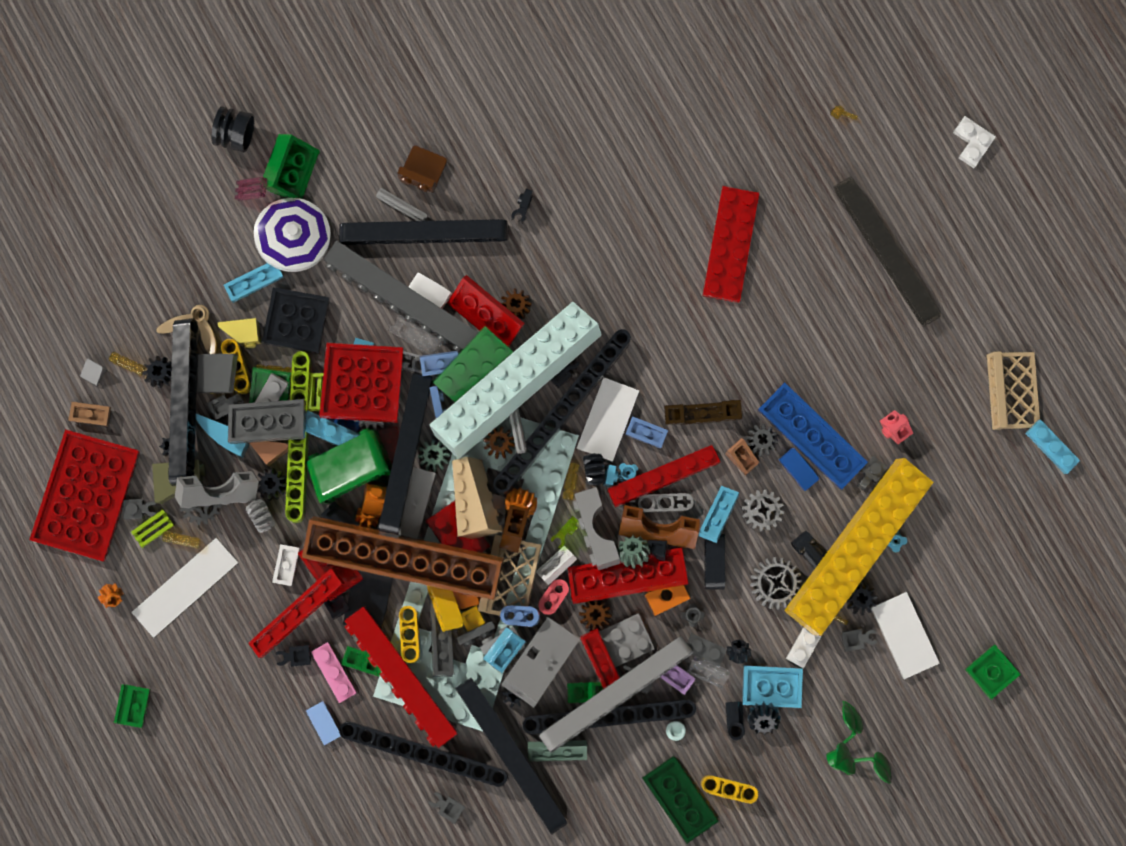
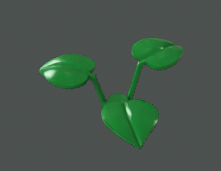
[826,701,891,784]

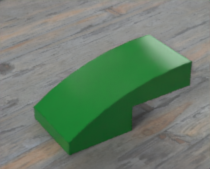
[341,646,381,677]
[567,682,604,703]

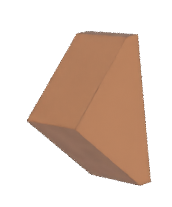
[725,438,759,476]
[250,441,288,466]

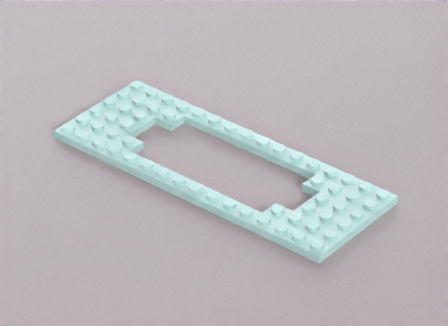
[373,416,579,731]

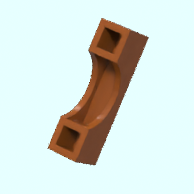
[619,505,700,549]

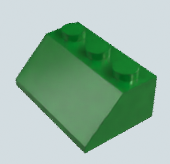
[260,134,320,199]

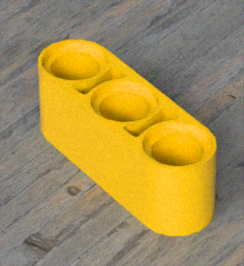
[221,339,251,395]
[427,585,463,632]
[399,606,420,663]
[701,775,758,803]

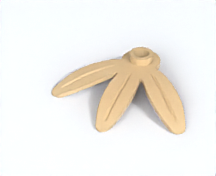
[156,305,217,354]

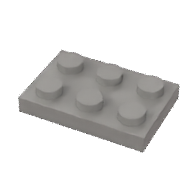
[599,614,655,667]

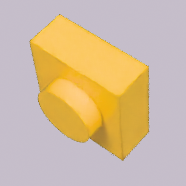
[461,606,485,632]

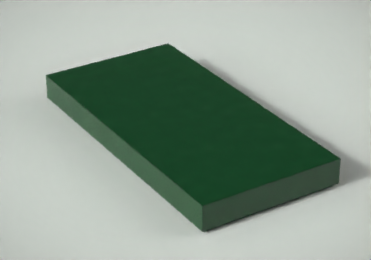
[642,755,719,844]

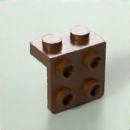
[397,146,447,193]

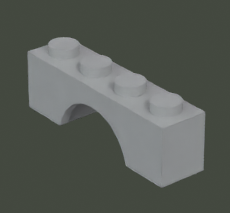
[175,471,258,508]
[572,487,620,570]

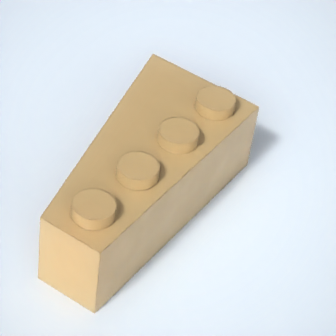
[452,457,503,539]

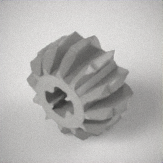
[246,499,275,533]

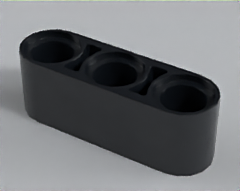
[704,534,725,590]

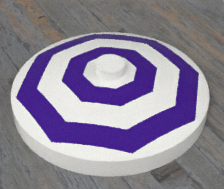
[254,198,331,272]

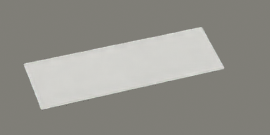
[131,538,238,638]

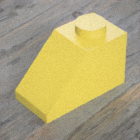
[218,318,261,348]

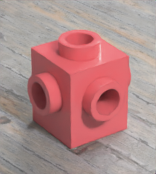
[880,410,913,444]

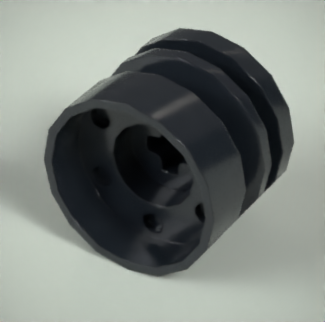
[211,106,255,152]

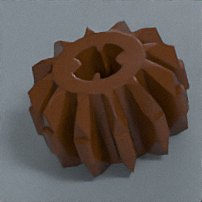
[501,288,532,319]
[483,426,515,459]
[579,600,612,631]

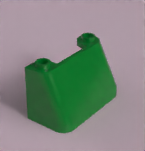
[306,428,393,505]

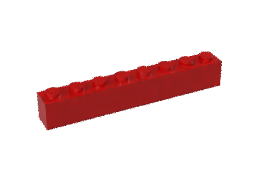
[345,607,458,748]

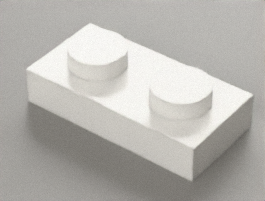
[272,544,300,586]
[536,546,577,585]
[785,627,821,669]

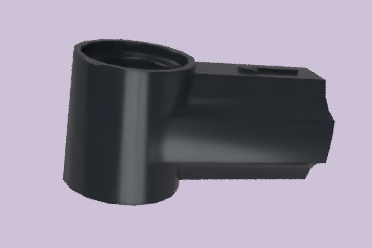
[791,530,825,569]
[725,702,745,741]

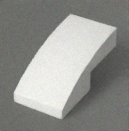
[409,273,452,309]

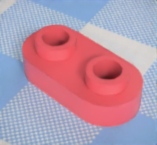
[538,579,569,615]

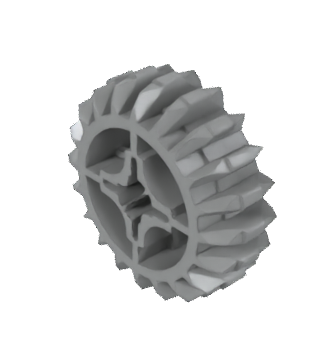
[750,557,803,610]

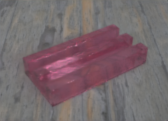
[235,177,267,201]

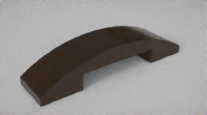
[664,400,742,425]

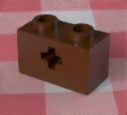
[499,504,529,553]

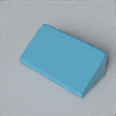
[483,627,526,673]

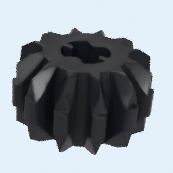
[142,356,172,389]
[583,453,606,486]
[257,468,287,501]
[846,582,878,615]
[747,701,781,736]

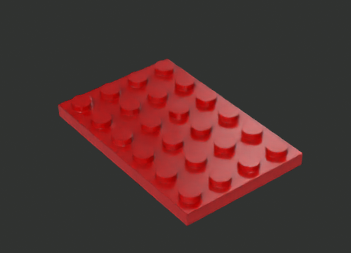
[29,429,140,562]

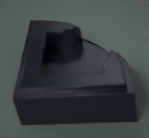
[648,540,668,561]

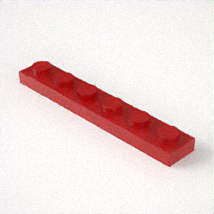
[607,445,720,508]
[248,568,345,658]

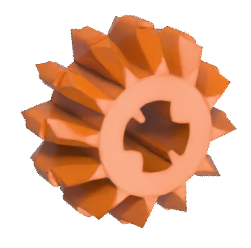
[504,487,538,518]

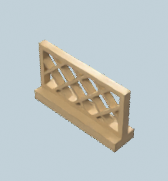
[987,352,1040,430]
[478,534,542,619]

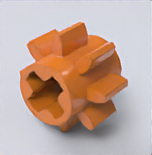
[355,508,380,528]
[98,583,124,608]

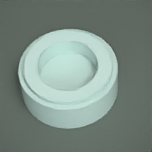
[666,721,686,741]

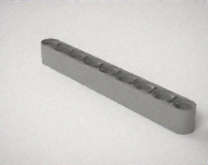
[539,636,693,753]

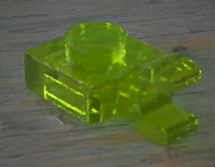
[550,516,578,549]

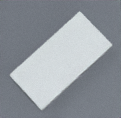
[577,377,639,462]
[871,592,939,679]

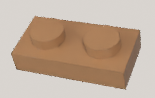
[68,402,111,427]

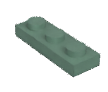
[528,740,587,761]

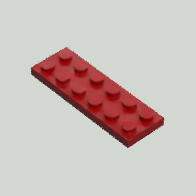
[702,186,759,303]
[568,548,688,604]

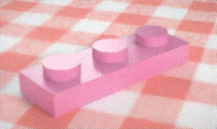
[311,642,357,703]

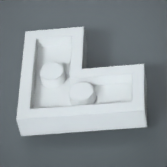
[953,116,996,168]

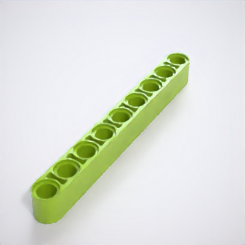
[285,351,312,523]

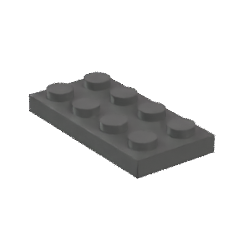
[228,399,306,444]

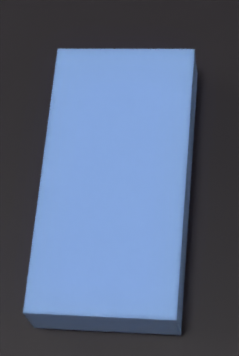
[306,701,340,745]

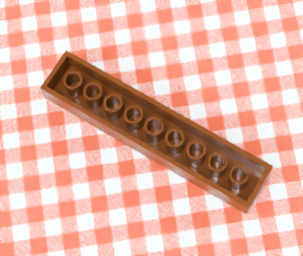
[302,516,504,600]

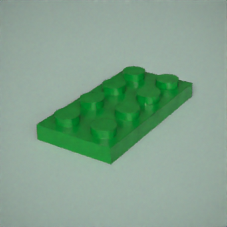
[433,326,514,402]

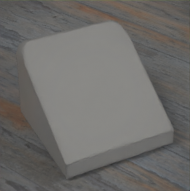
[80,358,107,386]

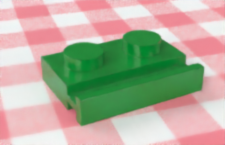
[114,684,151,728]

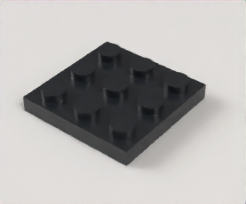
[262,287,330,354]

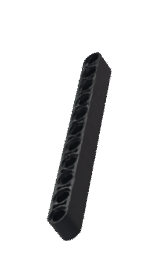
[493,329,631,496]

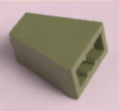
[152,460,206,504]

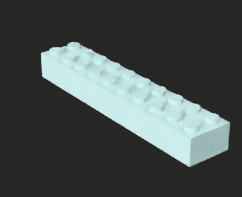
[429,302,601,459]

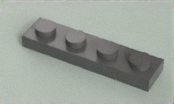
[430,599,454,677]

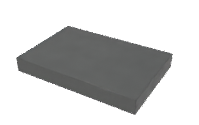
[197,354,238,393]

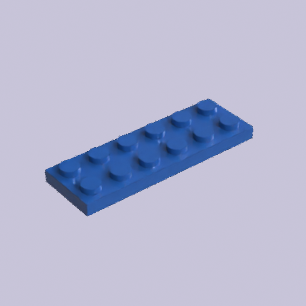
[758,382,868,490]

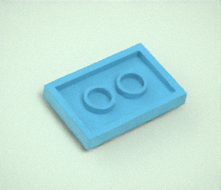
[742,666,803,708]

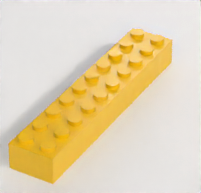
[784,458,934,636]

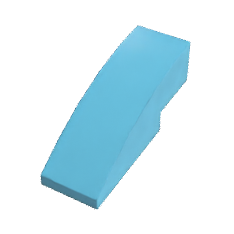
[196,414,249,458]

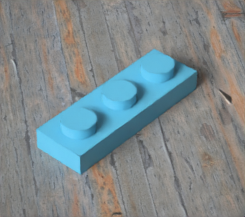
[224,263,284,303]
[306,410,360,446]
[1025,420,1080,474]
[699,486,739,543]

